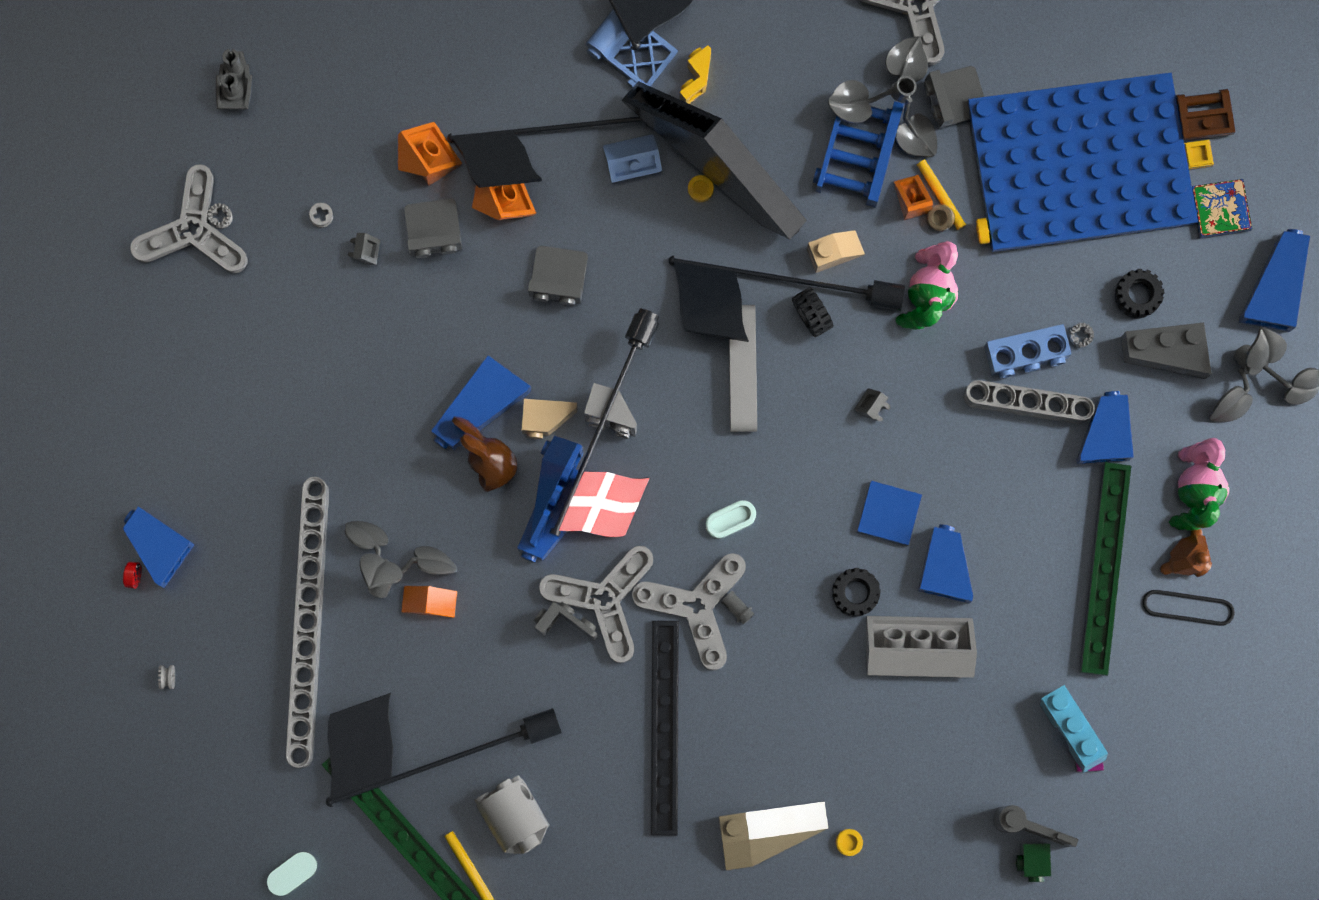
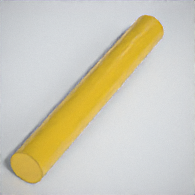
[917,159,966,230]
[444,831,494,900]

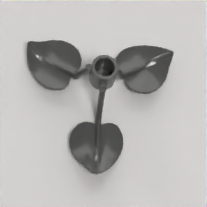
[828,36,937,157]
[1208,327,1319,422]
[344,521,458,598]

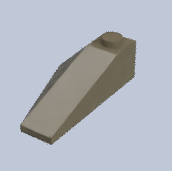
[718,802,828,870]

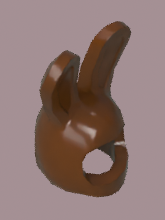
[452,416,517,492]

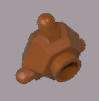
[1160,529,1212,577]

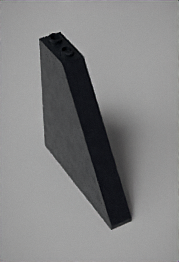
[622,81,807,240]

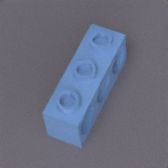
[984,324,1071,379]

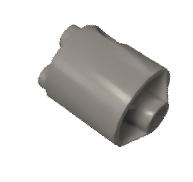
[474,775,550,854]

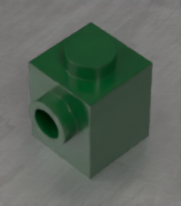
[1016,843,1051,882]

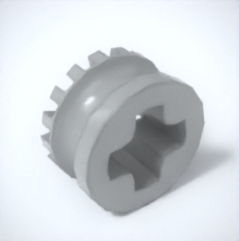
[208,203,233,229]
[309,203,333,228]
[1069,323,1094,347]
[158,665,175,689]

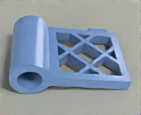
[586,9,678,87]

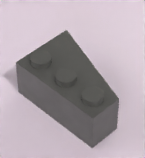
[1120,322,1212,379]

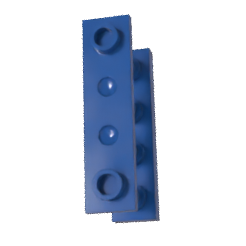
[813,101,904,208]

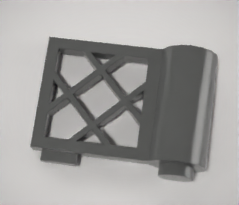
[993,805,1079,847]

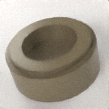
[927,205,955,231]

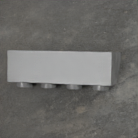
[866,616,977,678]

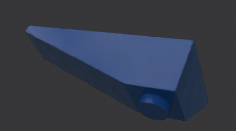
[529,435,584,548]

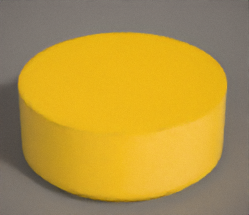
[688,175,714,202]
[975,218,990,245]
[835,829,863,856]

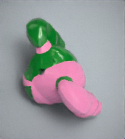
[895,241,959,330]
[1169,438,1229,531]

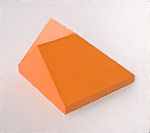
[398,122,463,186]
[472,183,536,220]

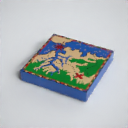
[1192,179,1252,238]

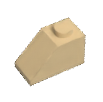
[807,230,865,273]
[522,399,577,439]

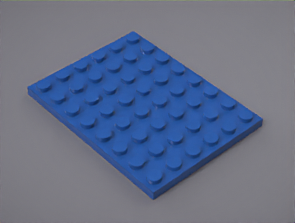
[968,72,1198,252]

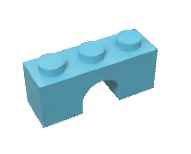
[1040,685,1108,773]

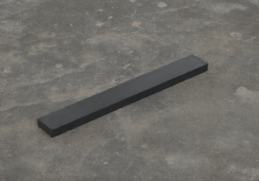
[651,621,679,836]

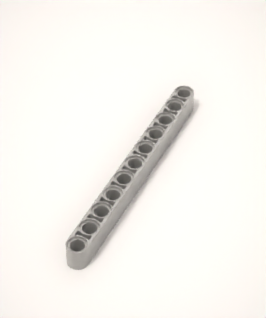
[286,477,329,769]

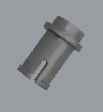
[721,591,754,625]

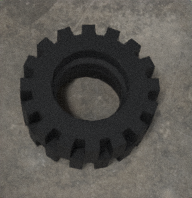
[1115,269,1165,318]
[792,287,834,338]
[832,568,881,616]

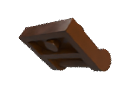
[1176,89,1236,141]

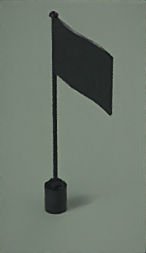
[609,0,693,51]
[447,117,655,188]
[668,255,905,342]
[326,693,562,807]

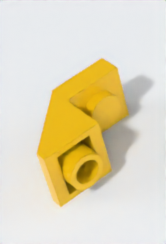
[679,45,711,104]

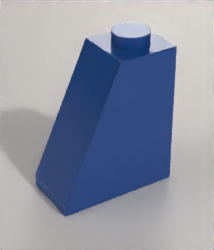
[1076,391,1134,464]
[123,507,195,588]
[918,524,973,604]

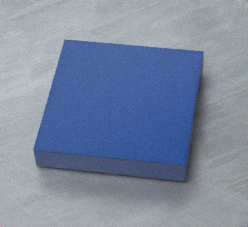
[857,481,922,546]

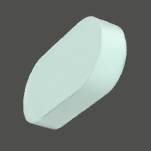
[706,500,756,539]
[267,852,317,896]

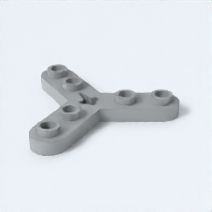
[860,0,944,65]
[130,164,248,273]
[539,546,653,663]
[632,553,746,670]

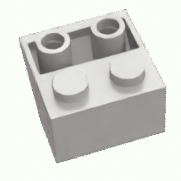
[584,383,637,438]

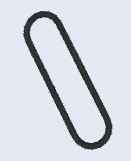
[1143,590,1235,625]

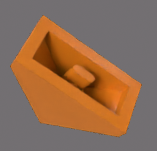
[894,175,933,220]
[401,586,457,618]

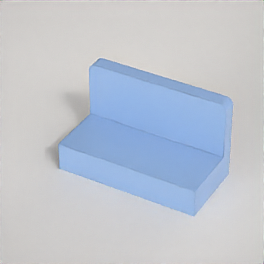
[603,134,662,183]

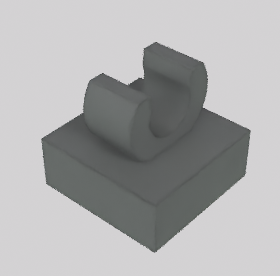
[348,233,381,265]
[854,388,891,421]

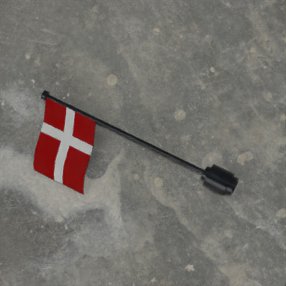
[549,308,659,537]

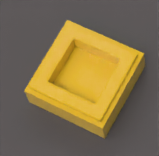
[1184,140,1214,170]

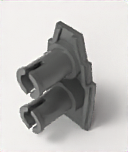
[216,49,252,109]

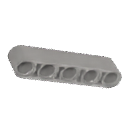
[729,305,757,432]
[963,380,1095,424]

